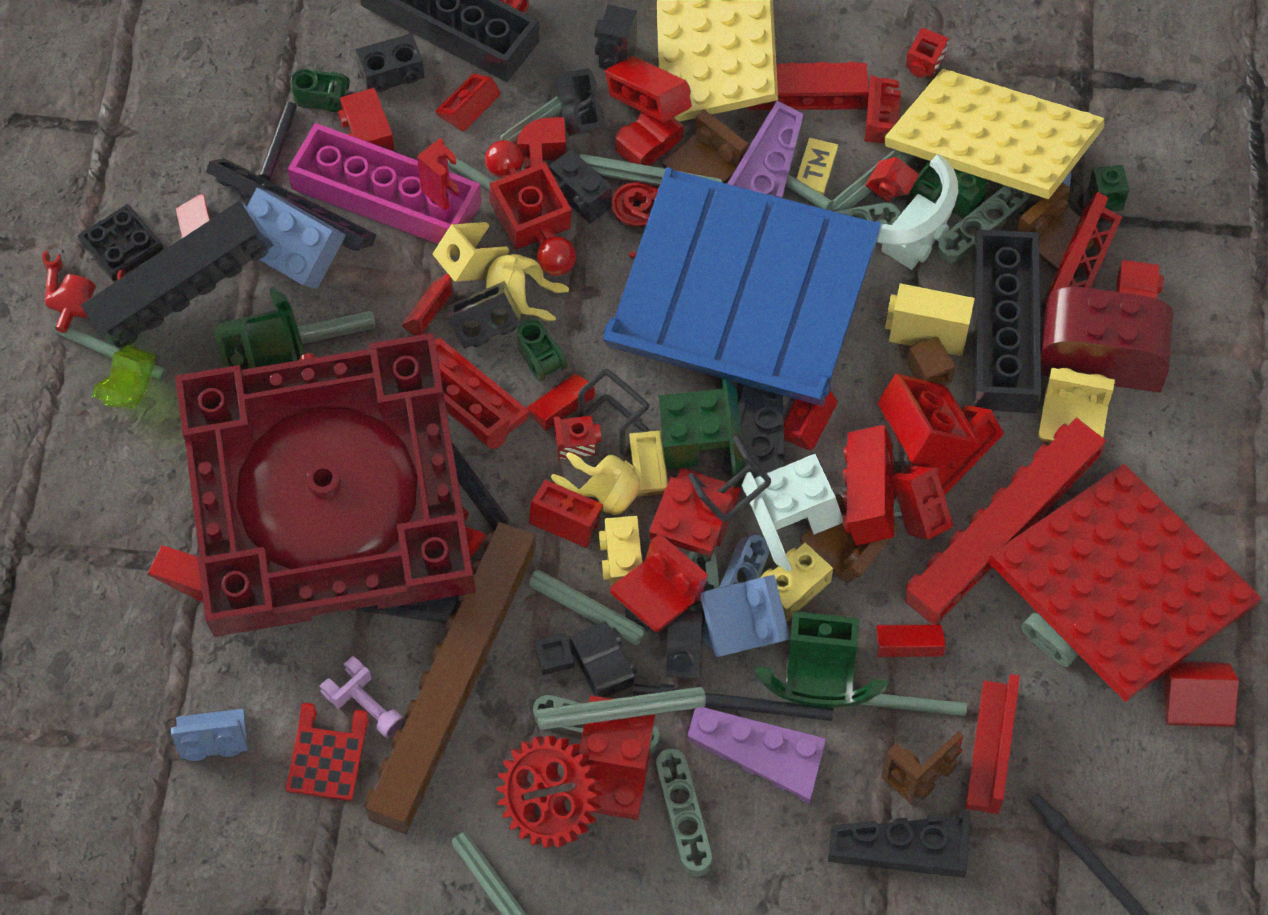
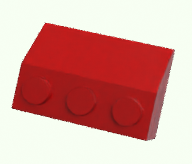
[877,374,982,468]

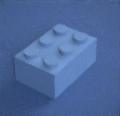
[247,188,346,289]

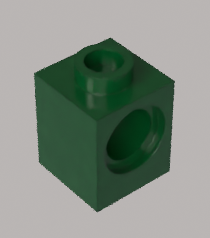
[1088,165,1129,211]
[952,170,988,219]

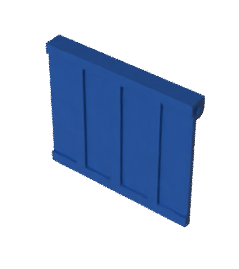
[603,167,882,406]

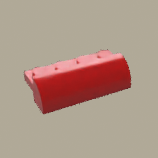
[435,337,530,449]

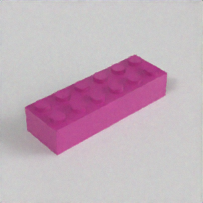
[288,123,482,244]

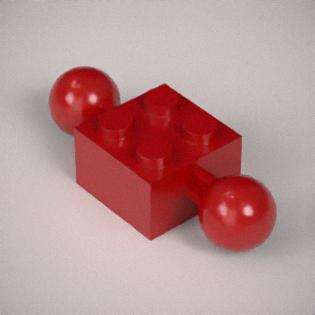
[485,140,576,276]

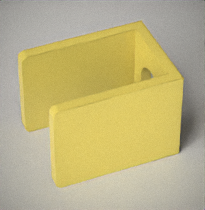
[433,222,510,282]

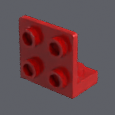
[610,534,708,632]

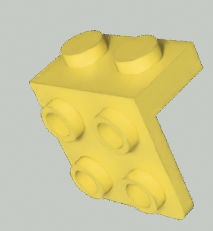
[1038,368,1115,443]

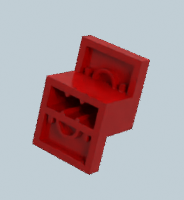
[649,468,741,557]
[578,695,656,820]

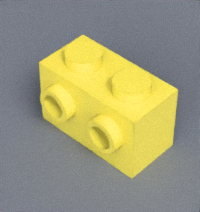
[599,516,642,588]
[760,543,833,622]

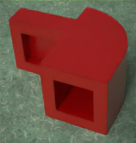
[517,117,566,169]

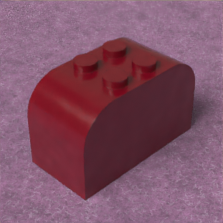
[1040,287,1174,393]

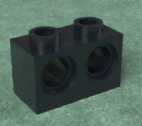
[355,33,425,92]
[447,281,521,349]

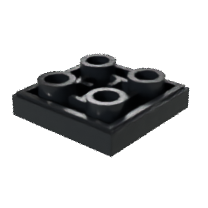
[77,204,164,282]

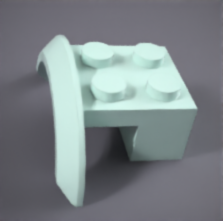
[876,154,958,270]
[742,454,843,571]

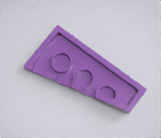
[727,101,803,198]
[687,707,826,805]

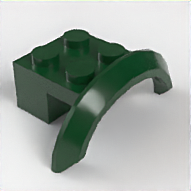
[214,287,305,370]
[659,378,745,488]
[754,611,888,707]

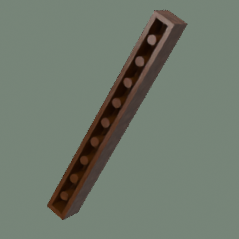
[364,522,536,834]

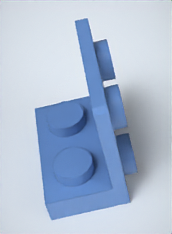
[700,574,790,657]
[171,709,248,761]

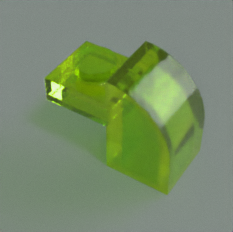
[92,345,156,410]

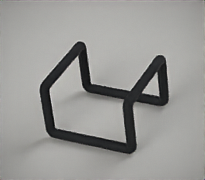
[578,369,649,455]
[688,435,771,522]

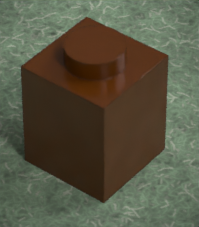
[907,337,955,385]

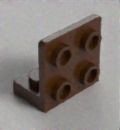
[663,109,748,183]
[1017,182,1095,271]
[800,494,898,584]
[881,731,964,804]

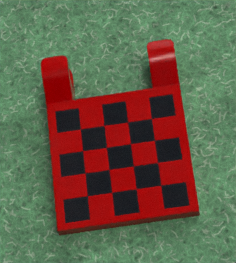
[285,703,369,802]

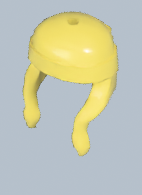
[486,254,569,322]
[551,452,640,515]

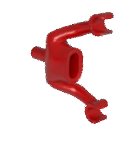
[42,251,125,334]

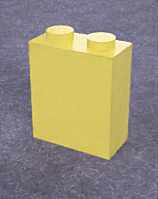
[885,283,975,356]

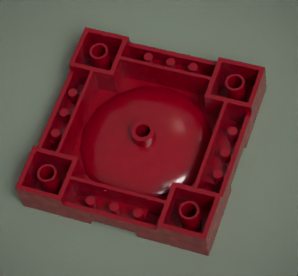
[175,333,476,637]

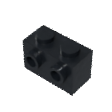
[594,4,637,69]
[549,149,612,224]

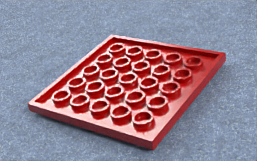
[987,464,1261,702]

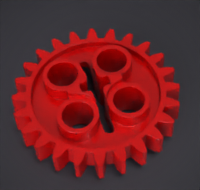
[496,735,603,848]

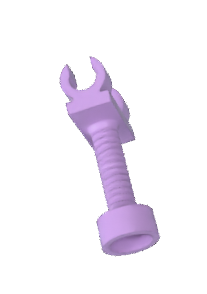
[319,656,405,739]

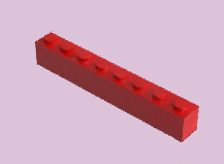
[905,417,1106,625]

